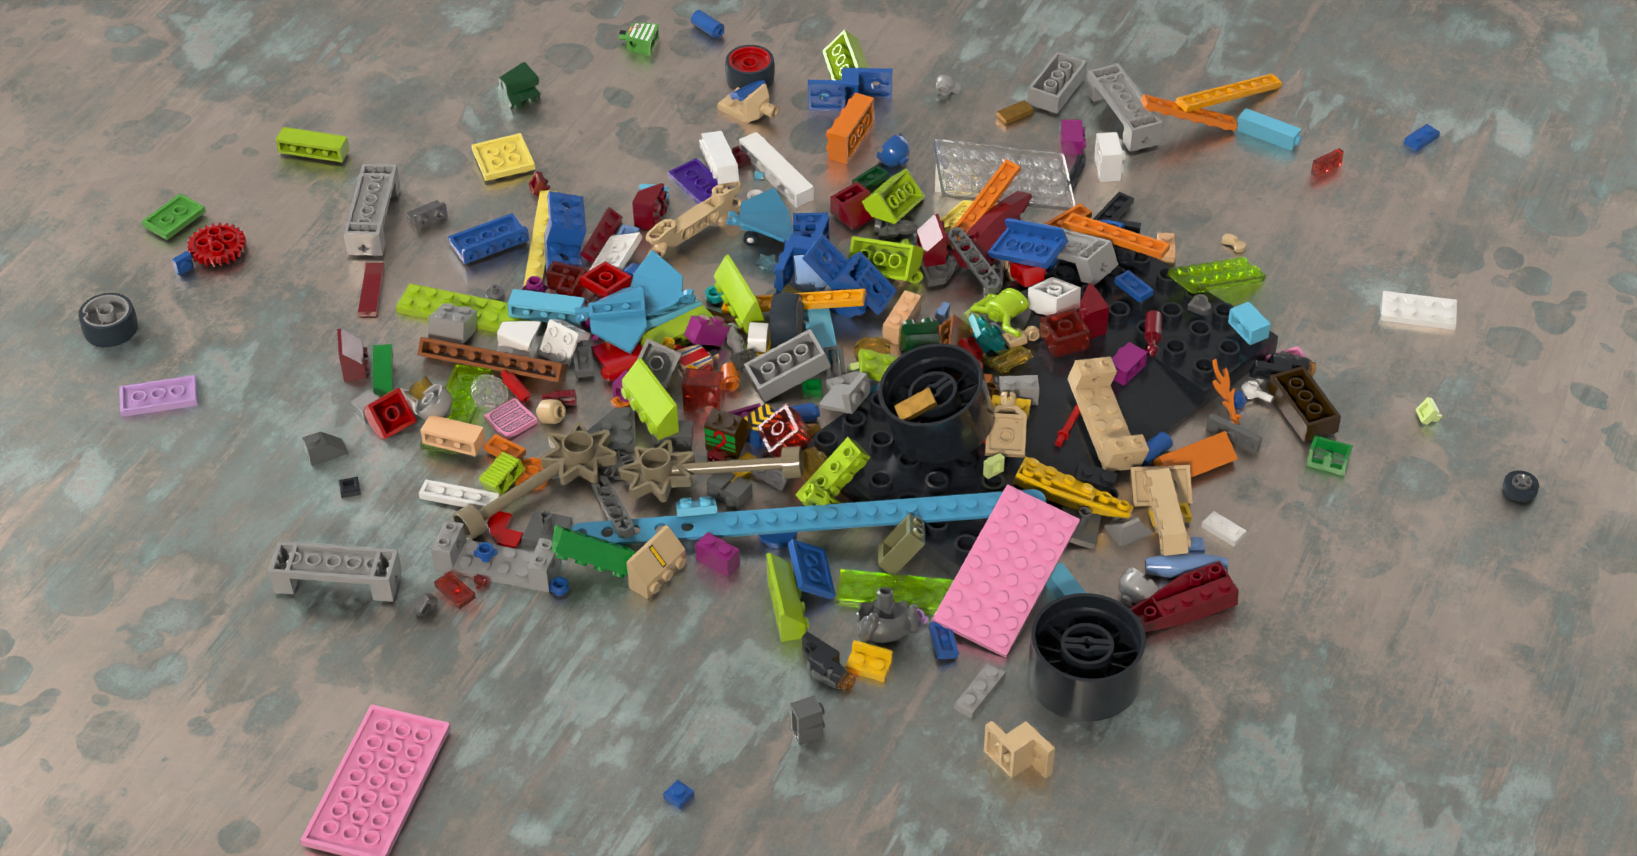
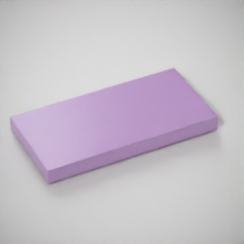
[119,375,198,417]

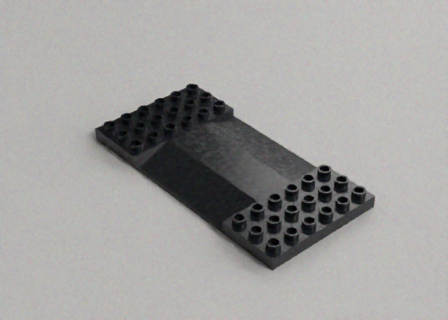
[799,252,1279,579]

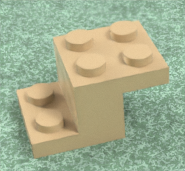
[984,721,1055,778]

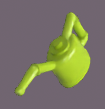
[970,288,1029,338]

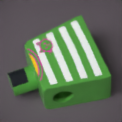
[619,23,659,55]

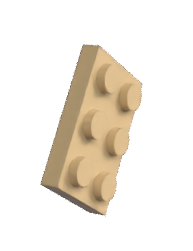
[1130,465,1193,507]

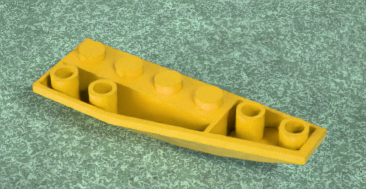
[1013,456,1134,518]

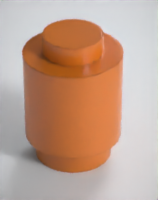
[720,362,740,391]

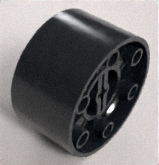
[879,343,995,463]
[1028,593,1146,722]

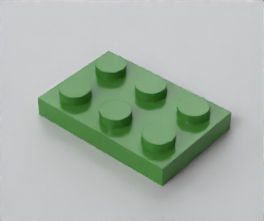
[141,193,206,240]

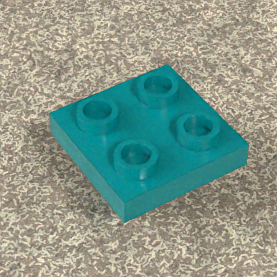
[968,313,1008,357]

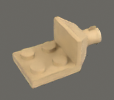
[717,84,779,123]
[985,392,1027,458]

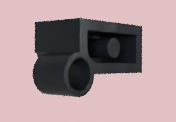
[1073,461,1119,498]

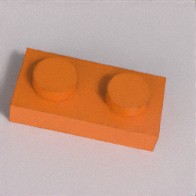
[483,434,526,460]

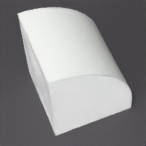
[747,322,769,352]

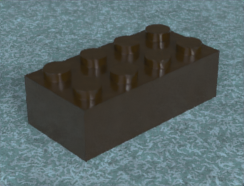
[1267,366,1341,442]

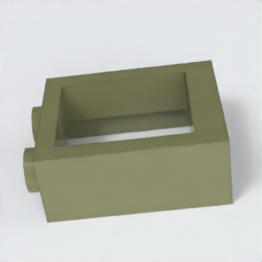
[878,513,925,576]

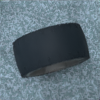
[78,293,138,348]
[769,293,804,347]

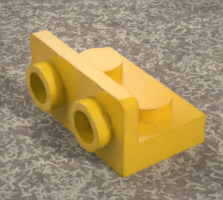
[845,640,893,682]

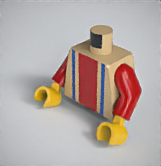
[662,337,719,386]

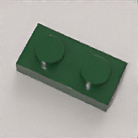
[852,165,889,190]

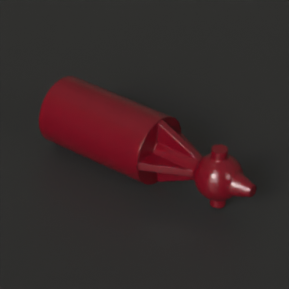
[1144,311,1162,357]

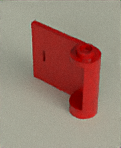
[591,342,642,382]

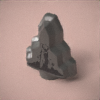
[874,218,918,240]

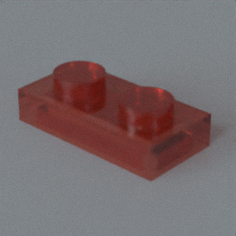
[1311,148,1344,177]
[434,571,476,609]

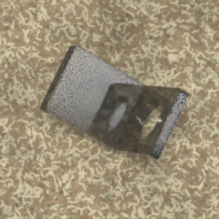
[730,348,758,370]

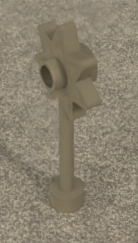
[453,422,618,540]
[618,440,804,502]

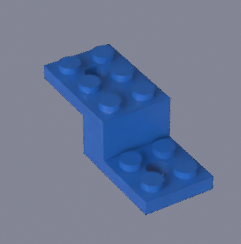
[808,68,893,111]
[544,191,586,276]
[774,215,830,294]
[802,234,897,315]

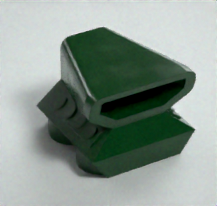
[497,62,541,108]
[898,317,940,353]

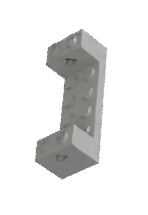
[1086,63,1163,152]
[343,164,400,256]
[1032,221,1118,285]
[431,520,562,592]
[268,541,402,602]

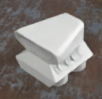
[497,321,543,358]

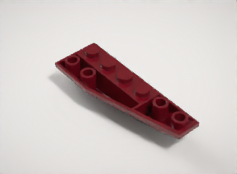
[1130,561,1239,632]

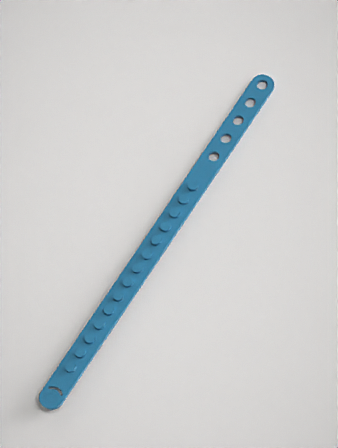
[570,489,1046,545]

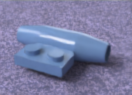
[1145,537,1228,578]

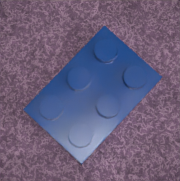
[788,539,836,600]

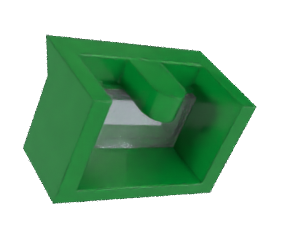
[1306,436,1353,476]

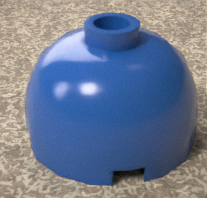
[876,133,910,167]

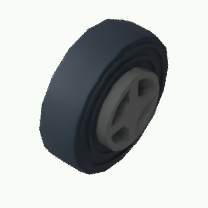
[1502,470,1539,502]

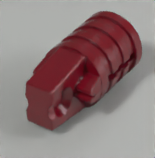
[542,389,577,407]

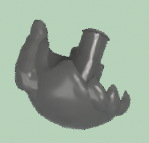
[856,587,921,643]

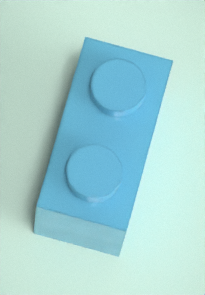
[1228,302,1271,345]

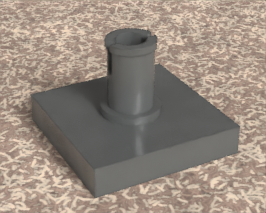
[1061,506,1101,550]
[521,510,573,546]

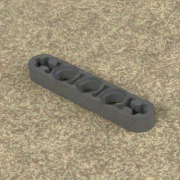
[948,227,1002,294]
[591,475,635,538]

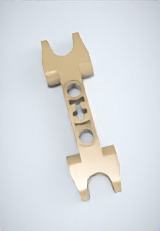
[646,181,742,260]

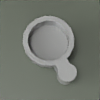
[936,75,962,96]

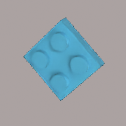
[676,496,717,517]

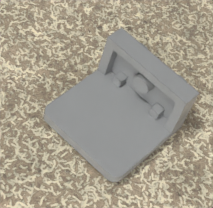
[820,372,870,414]

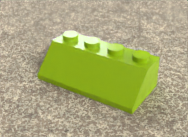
[822,29,869,80]
[862,168,925,224]
[848,236,924,282]
[714,254,765,334]
[621,358,679,441]
[766,553,809,642]

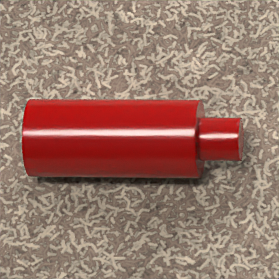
[500,370,532,403]

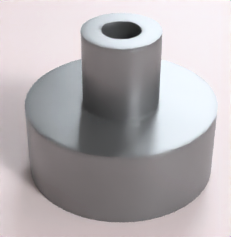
[486,284,505,301]

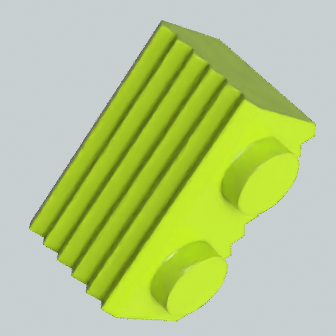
[479,452,525,496]

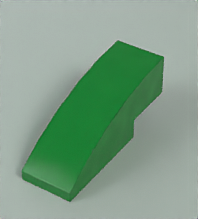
[373,344,394,397]

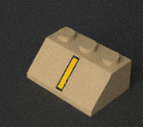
[627,525,686,599]

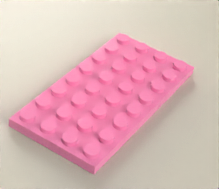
[932,484,1080,658]
[300,704,451,856]

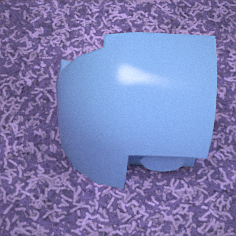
[794,255,827,292]

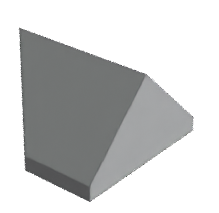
[1104,517,1154,547]

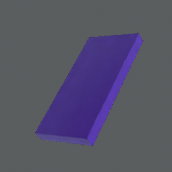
[668,158,736,204]

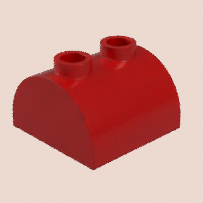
[580,261,632,298]
[364,388,417,439]

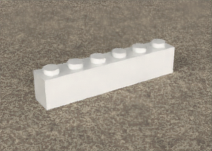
[699,131,739,184]
[739,132,815,208]

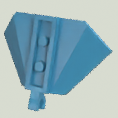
[726,187,793,243]
[630,250,696,317]
[575,287,647,354]

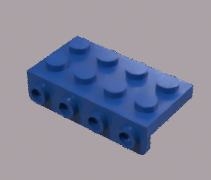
[448,213,529,264]
[988,218,1069,269]

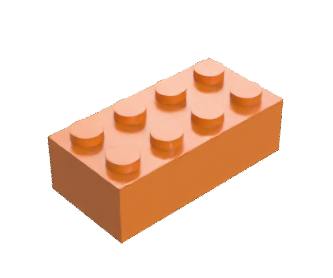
[826,93,874,164]

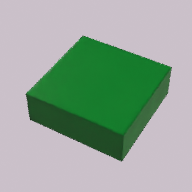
[802,379,822,398]

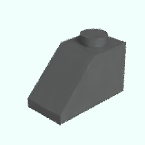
[302,431,348,466]

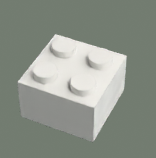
[1094,132,1125,182]
[1028,277,1081,319]

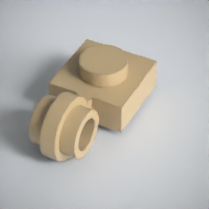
[1002,326,1040,349]

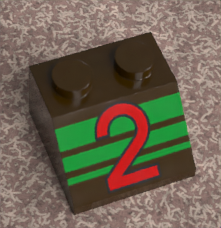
[704,408,753,460]

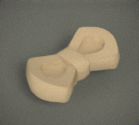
[1222,234,1246,253]

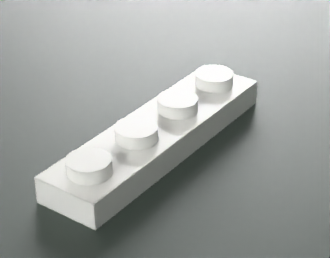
[419,479,500,510]

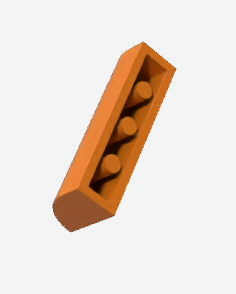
[1153,431,1238,477]

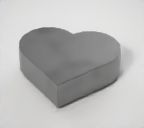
[1187,294,1211,315]
[414,593,438,617]

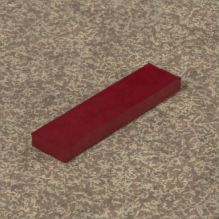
[580,207,623,264]
[358,262,385,317]

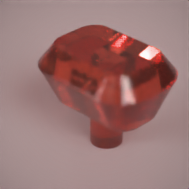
[474,575,489,589]

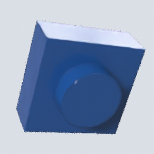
[172,251,194,276]
[663,780,694,810]

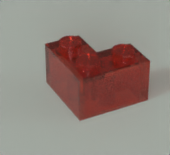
[546,261,587,297]

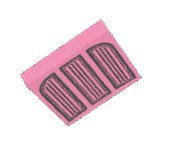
[484,398,538,440]

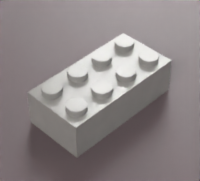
[1027,52,1087,114]
[744,329,831,402]

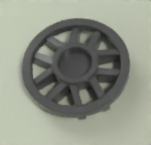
[599,450,634,480]

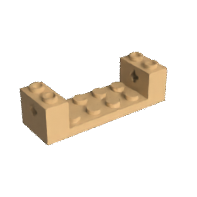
[1067,357,1149,472]

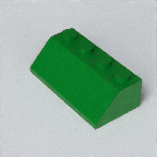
[551,524,636,578]

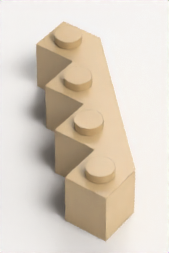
[1142,467,1191,556]

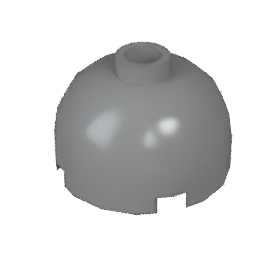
[414,383,452,420]
[1118,567,1159,606]

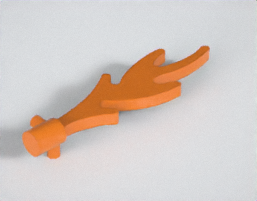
[1212,359,1242,425]

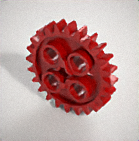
[187,222,247,267]

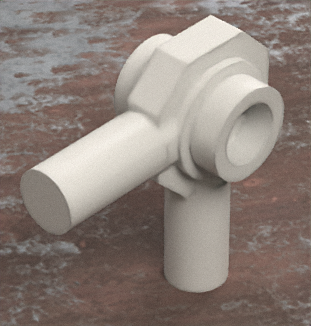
[1241,378,1274,403]

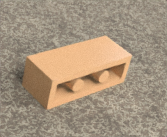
[883,290,922,346]
[420,416,485,456]

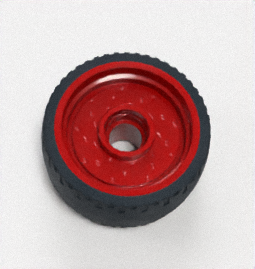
[725,45,775,89]

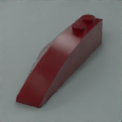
[952,191,1032,273]

